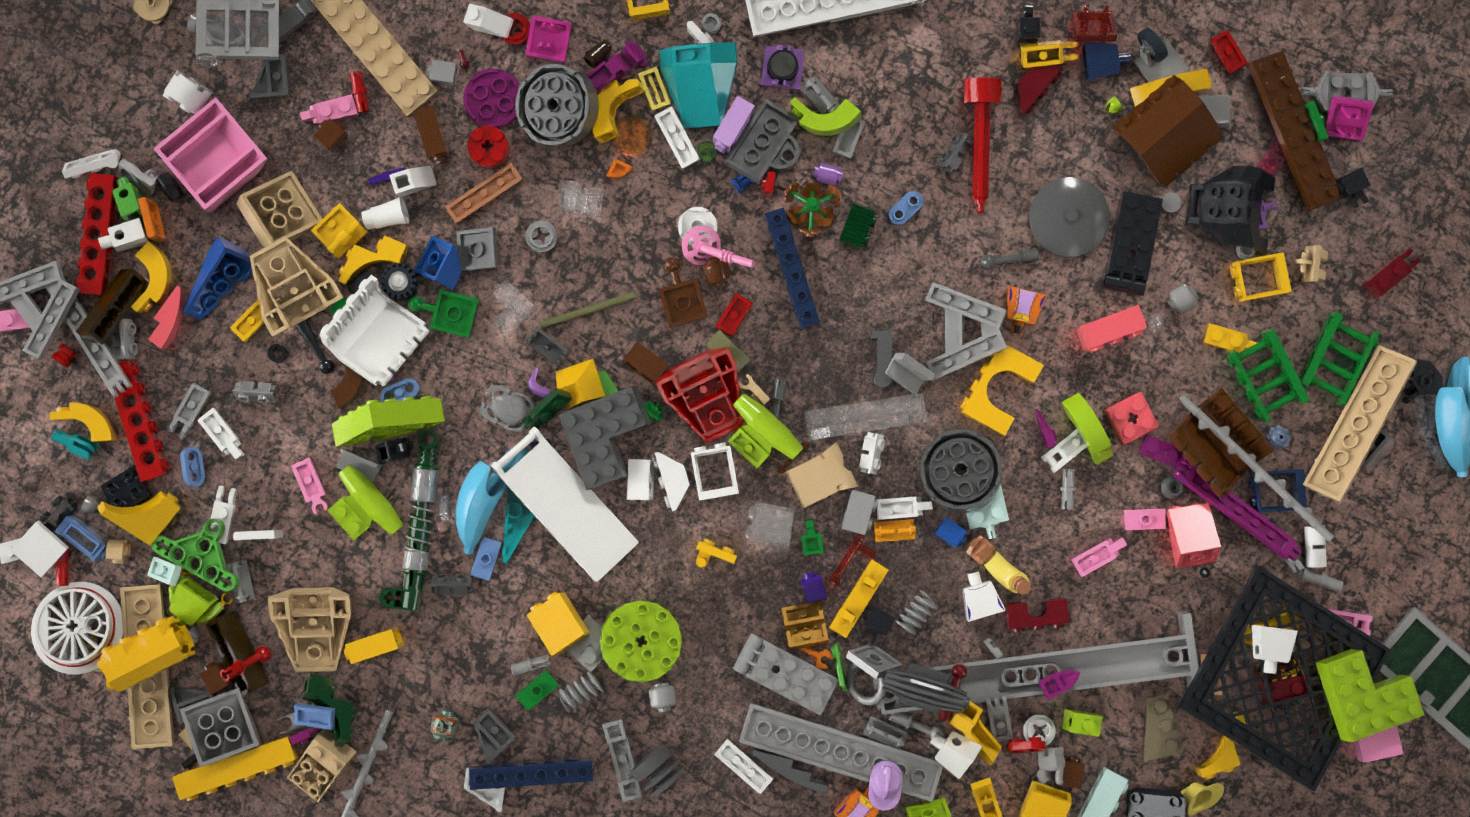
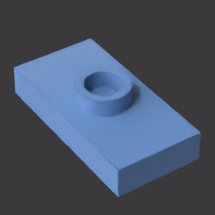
[470,536,502,581]
[294,703,335,730]

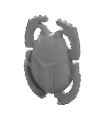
[480,385,536,432]

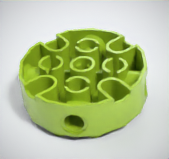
[599,600,682,682]

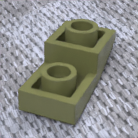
[706,329,750,373]

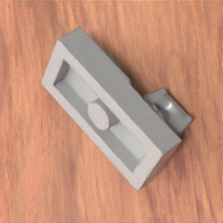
[118,158,159,197]

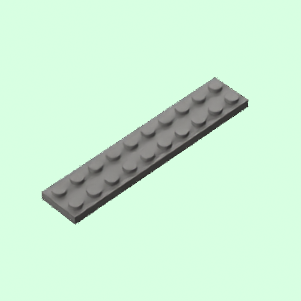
[739,703,943,802]

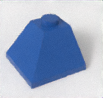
[414,236,462,290]

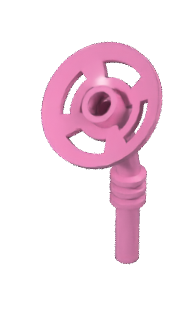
[682,226,755,268]

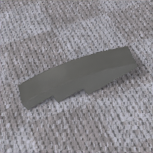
[753,748,829,794]

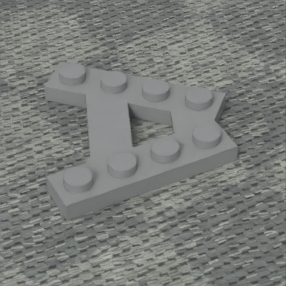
[0,261,80,360]
[925,282,1008,381]

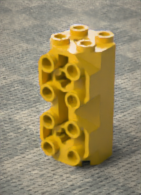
[97,616,195,692]

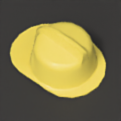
[1181,782,1224,816]

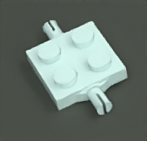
[965,484,1009,539]

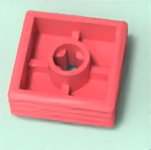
[1104,392,1159,445]

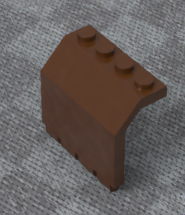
[1112,75,1222,187]
[1170,388,1274,497]

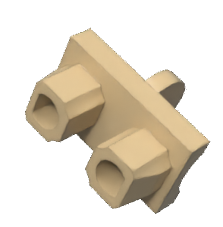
[1295,245,1328,283]

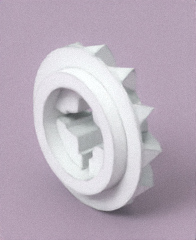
[1023,715,1056,745]

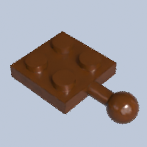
[658,257,708,328]

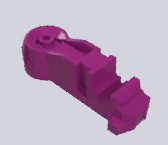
[587,40,648,95]

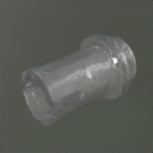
[436,495,453,521]

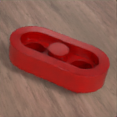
[1007,737,1046,753]

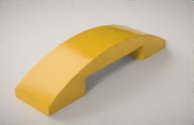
[1130,69,1212,107]

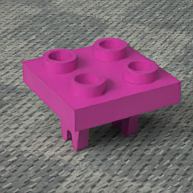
[525,16,572,63]
[1324,95,1374,141]

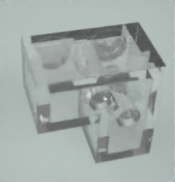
[559,181,605,218]
[493,279,537,338]

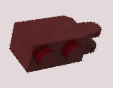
[1362,248,1421,299]

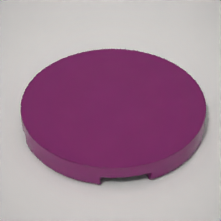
[463,68,520,129]

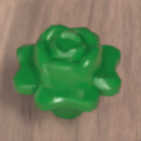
[644,401,663,422]

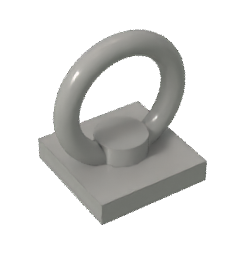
[846,644,903,705]

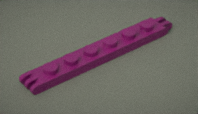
[1173,459,1302,561]

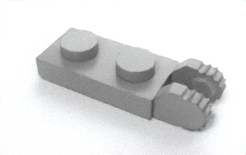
[167,382,212,441]

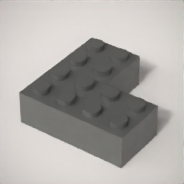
[559,386,652,491]

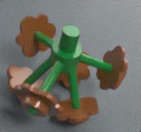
[784,182,841,237]

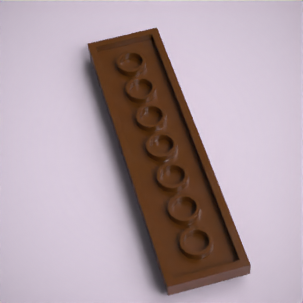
[1248,51,1343,212]

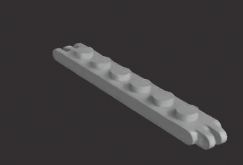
[46,278,132,398]

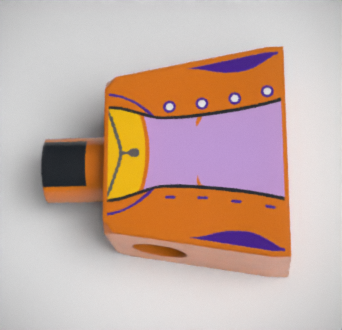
[1005,286,1047,335]
[834,786,879,817]

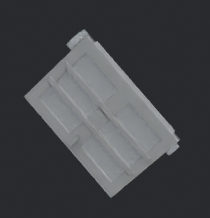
[195,0,279,68]

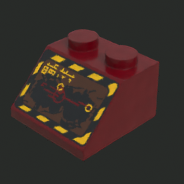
[1254,656,1308,704]

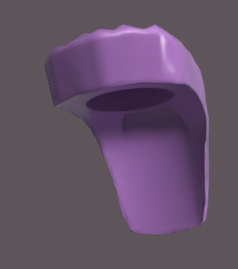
[528,367,552,398]

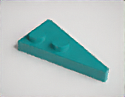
[502,487,535,564]

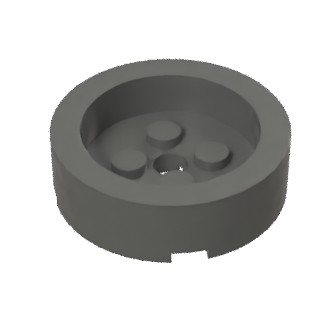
[515,64,599,147]
[920,429,1002,513]

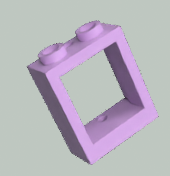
[713,96,755,154]

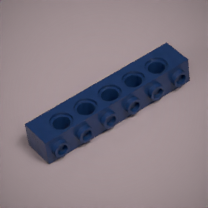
[764,207,820,330]
[469,758,593,790]

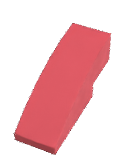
[148,286,186,350]

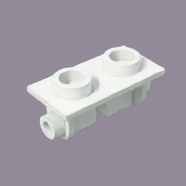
[859,432,885,475]

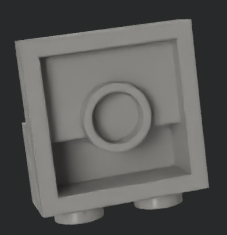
[105,319,138,361]

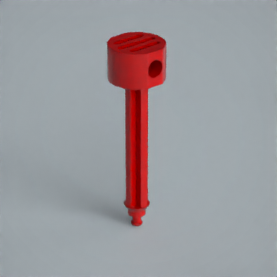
[964,77,1002,213]

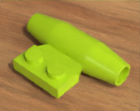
[728,394,803,468]
[327,464,403,540]

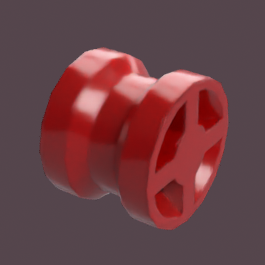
[51,343,78,367]

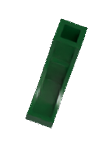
[301,674,356,747]

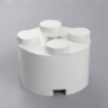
[163,70,212,114]

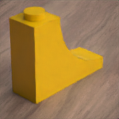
[97,491,181,545]

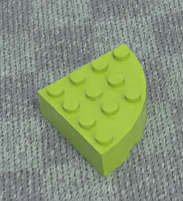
[332,396,445,447]

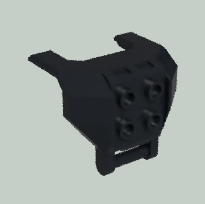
[1185,165,1275,255]

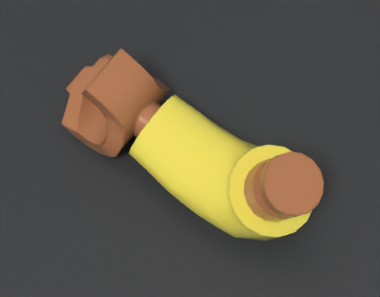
[966,535,1031,595]

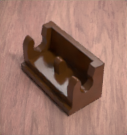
[623,342,669,386]

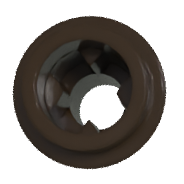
[583,39,612,69]

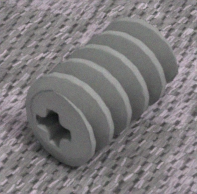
[895,590,938,635]
[559,672,604,713]

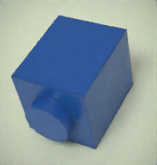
[934,517,967,548]

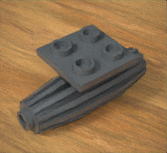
[882,663,970,714]

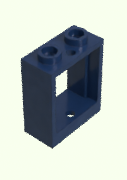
[1248,469,1307,513]

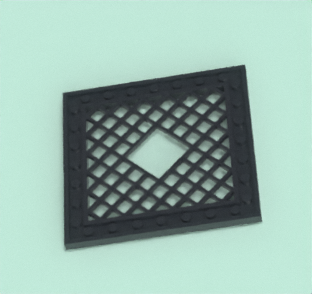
[1178,566,1391,791]

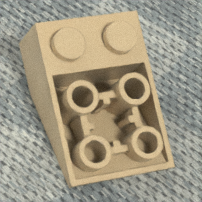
[287,729,357,802]

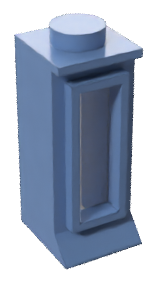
[55,516,107,562]

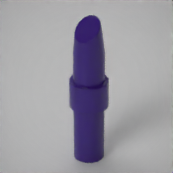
[368,167,406,186]

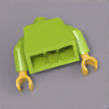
[169,567,234,626]

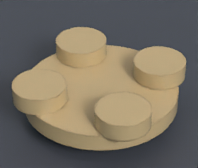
[133,0,174,25]

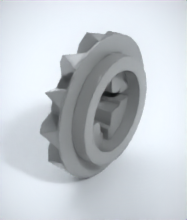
[525,220,558,252]

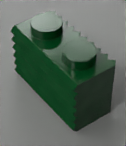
[839,202,878,250]

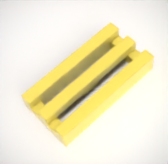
[638,66,671,112]

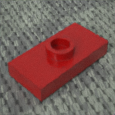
[1209,29,1248,75]
[761,171,776,198]
[715,293,753,337]

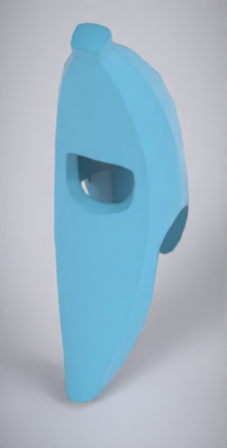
[1435,356,1470,477]
[456,447,530,554]

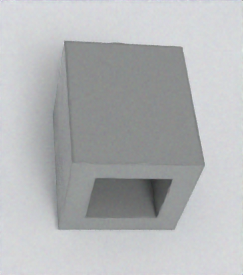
[427,59,459,87]

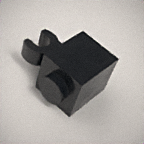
[1017,4,1040,43]
[1335,168,1371,209]
[375,437,414,465]
[861,606,896,644]

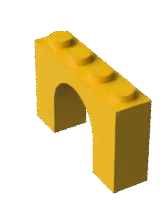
[960,345,1044,436]

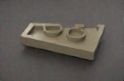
[1142,693,1183,762]

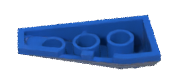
[183,237,253,320]

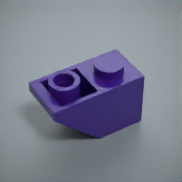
[800,571,827,604]

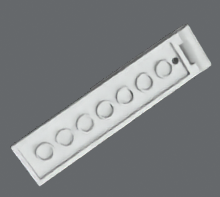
[745,0,926,38]

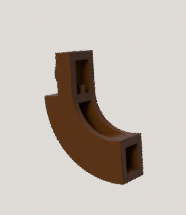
[330,365,365,409]

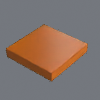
[138,197,166,243]

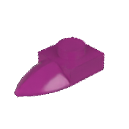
[1035,409,1057,448]
[1038,670,1080,700]
[289,727,322,746]

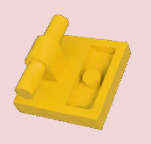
[311,203,368,260]
[696,538,737,568]

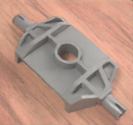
[1302,71,1393,113]

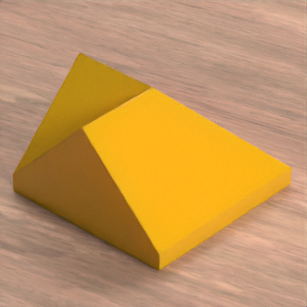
[555,359,605,410]

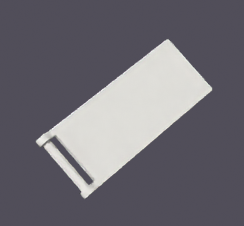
[490,427,638,582]

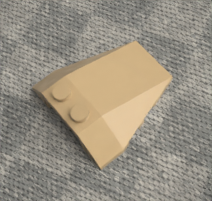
[250,236,344,337]
[268,587,352,672]

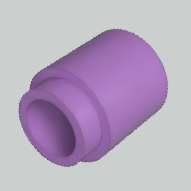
[813,162,843,186]

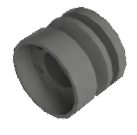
[631,744,685,798]

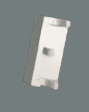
[627,459,655,500]

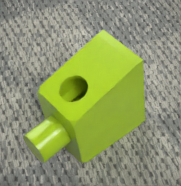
[1061,708,1103,737]

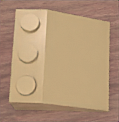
[236,171,322,248]

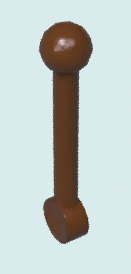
[778,441,809,473]

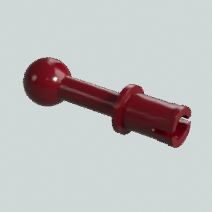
[938,664,968,723]

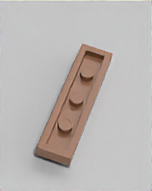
[445,163,523,224]

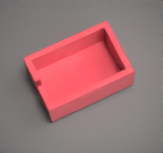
[1075,305,1147,353]

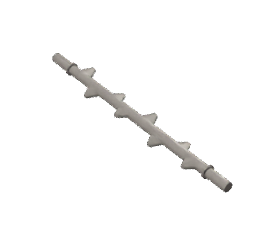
[1179,394,1334,542]
[341,709,393,817]

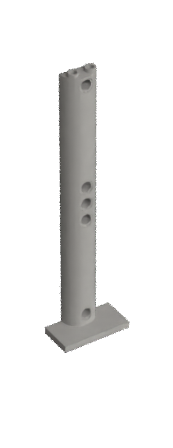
[873,611,1199,715]

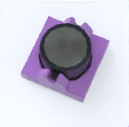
[760,45,805,91]

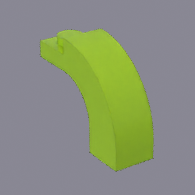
[790,97,862,136]
[1061,392,1113,465]

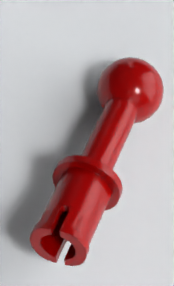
[220,646,271,682]

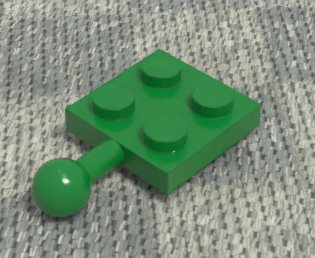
[408,289,479,338]

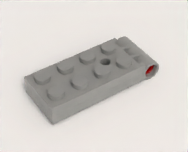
[732,633,839,716]

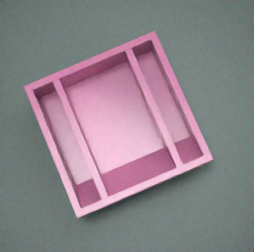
[154,97,268,213]

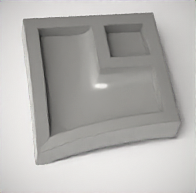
[567,615,604,673]

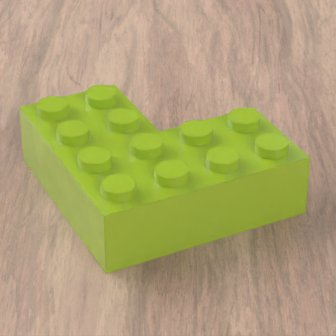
[1315,649,1424,742]

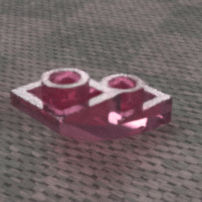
[1257,134,1285,177]

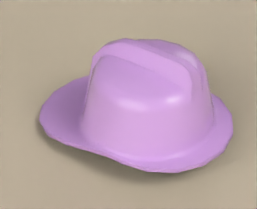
[868,761,902,811]

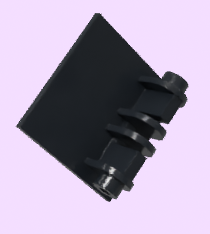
[101,465,152,507]

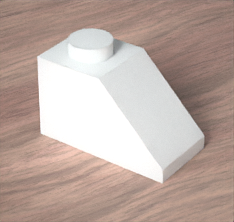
[463,4,514,38]

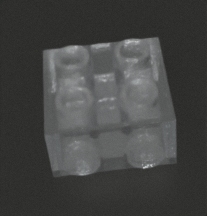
[745,502,795,548]

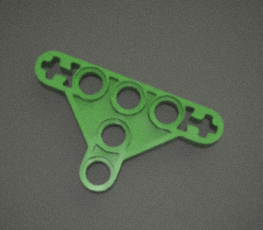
[152,518,240,592]

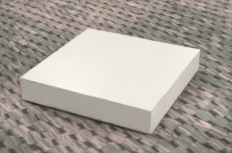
[11,520,69,577]
[233,530,283,540]

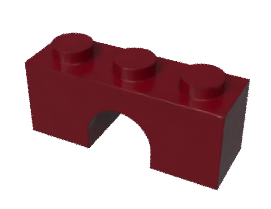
[1004,597,1069,632]

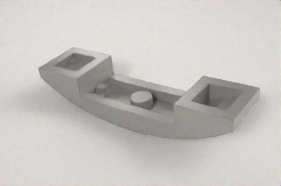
[602,719,643,802]

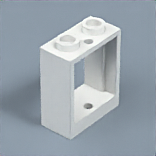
[691,443,739,501]

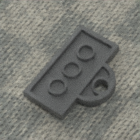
[724,99,800,184]

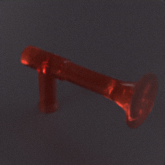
[824,533,877,588]

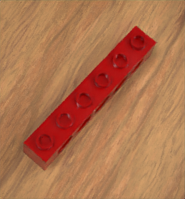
[75,173,119,296]
[114,359,170,482]

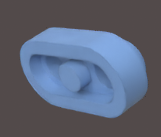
[888,191,923,226]
[380,378,420,402]
[180,447,205,487]

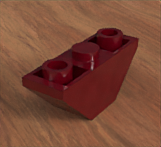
[1016,65,1063,117]

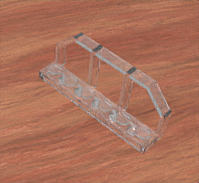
[804,393,930,441]

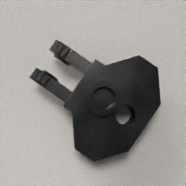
[1401,359,1443,404]

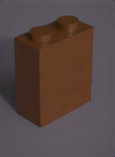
[413,105,452,165]

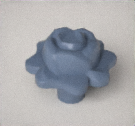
[1266,425,1291,450]

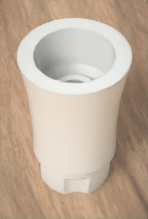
[362,196,409,230]

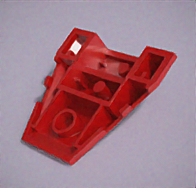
[655,347,743,443]

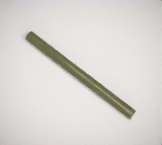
[539,291,637,330]

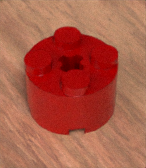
[467,126,510,169]

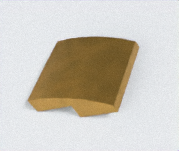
[781,600,829,651]

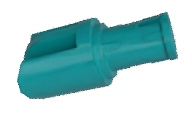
[51,428,99,461]

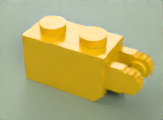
[1020,40,1079,68]

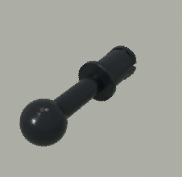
[296,319,334,374]

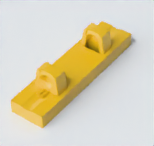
[829,559,889,638]

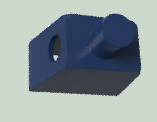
[1082,42,1131,84]

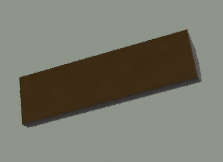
[76,269,148,345]
[205,610,269,696]

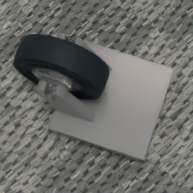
[1133,28,1189,82]

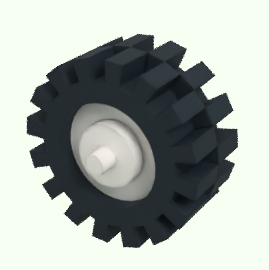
[380,263,418,301]

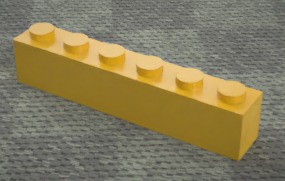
[172,735,299,801]

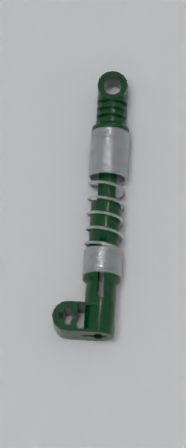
[379,429,442,611]

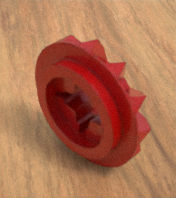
[501,13,530,45]

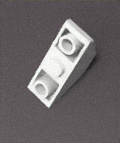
[652,452,690,511]

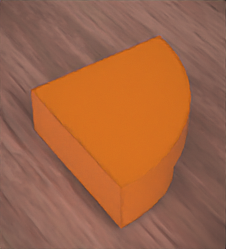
[606,158,633,179]

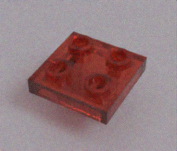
[1071,5,1117,43]

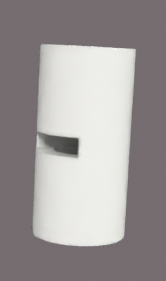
[1304,526,1327,567]

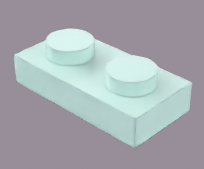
[147,556,182,586]

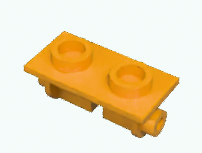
[874,519,916,542]

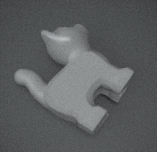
[1036,747,1065,785]

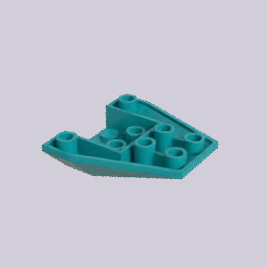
[659,42,738,129]

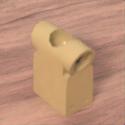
[786,441,859,508]

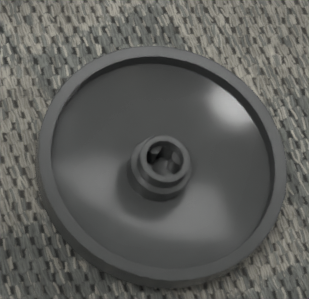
[1029,177,1110,258]

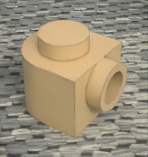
[105,539,131,564]

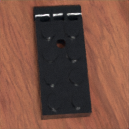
[1103,191,1163,296]

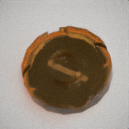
[612,115,651,155]

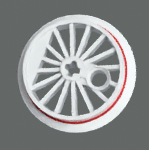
[31,582,123,675]

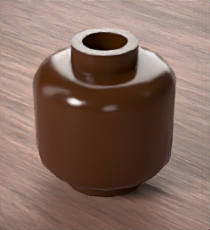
[703,256,732,287]

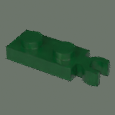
[523,388,572,429]

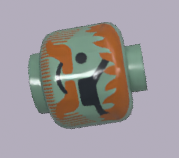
[430,709,459,741]

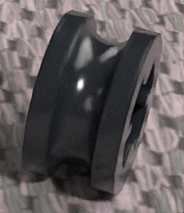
[267,344,287,363]

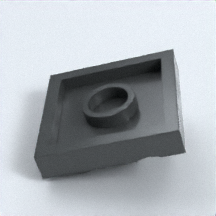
[456,227,498,272]

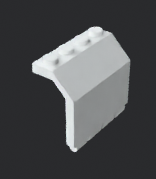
[320,275,430,386]

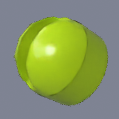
[1106,96,1124,114]

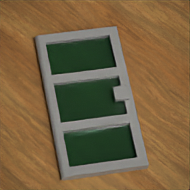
[1379,607,1470,750]

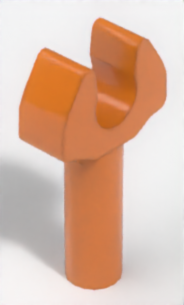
[798,647,833,669]

